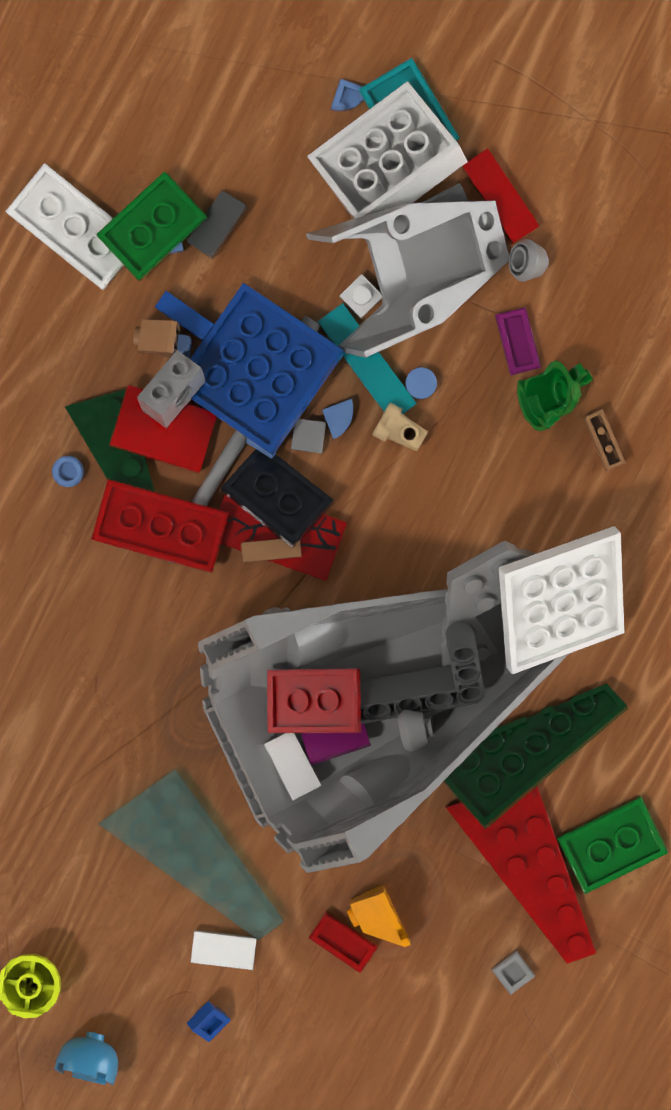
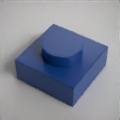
[187,1001,231,1042]

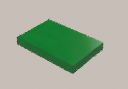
[96,171,208,282]
[556,796,669,894]

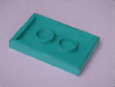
[358,58,460,141]

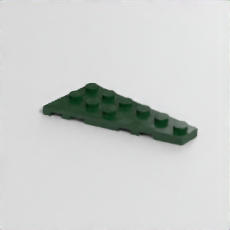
[443,683,628,829]

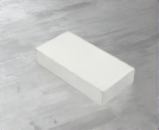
[264,733,321,801]
[191,930,257,970]

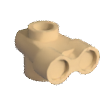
[372,402,428,451]

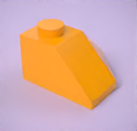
[346,884,411,947]

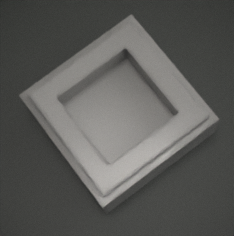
[291,419,326,454]
[491,950,535,995]

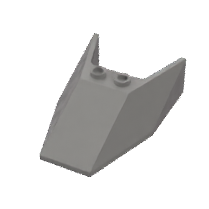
[306,200,509,358]

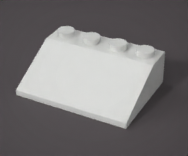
[307,81,467,219]

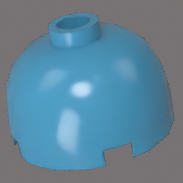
[54,1032,118,1086]

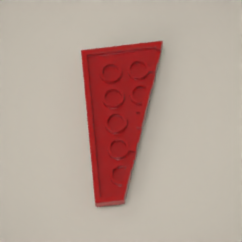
[445,786,597,964]

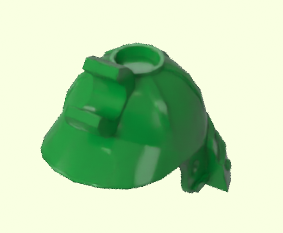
[517,361,593,432]

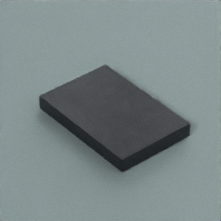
[221,449,333,548]

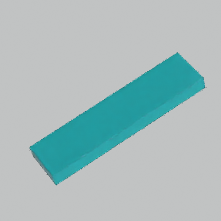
[318,303,417,414]

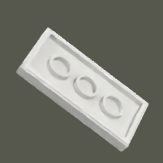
[5,163,124,291]

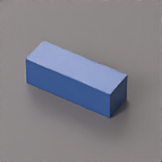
[155,291,214,341]

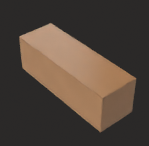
[583,409,626,471]
[241,539,302,563]

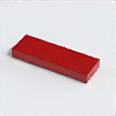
[461,148,539,244]

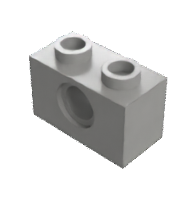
[137,350,206,428]

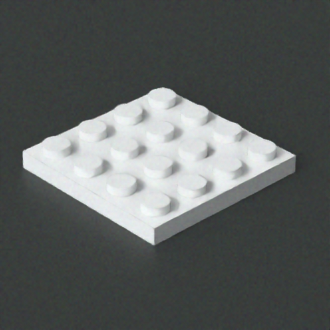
[499,526,625,674]

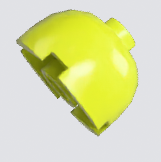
[0,953,61,1018]

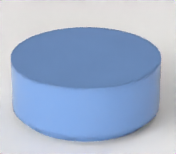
[405,367,437,399]
[52,456,84,487]

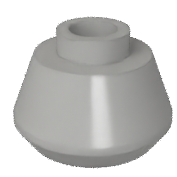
[508,239,549,282]
[398,709,434,752]

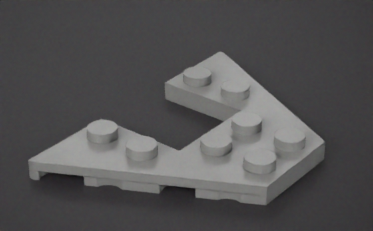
[440,541,535,667]

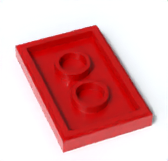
[109,385,217,474]
[267,669,361,733]

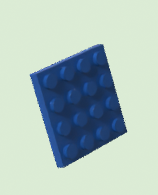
[190,283,345,455]

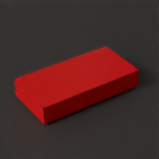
[309,911,378,973]

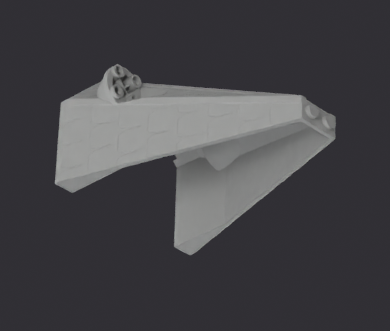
[198,589,570,873]

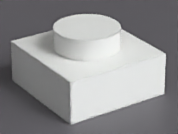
[339,274,382,319]

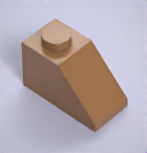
[133,319,181,358]

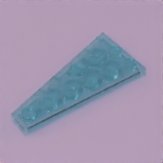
[99,769,284,940]

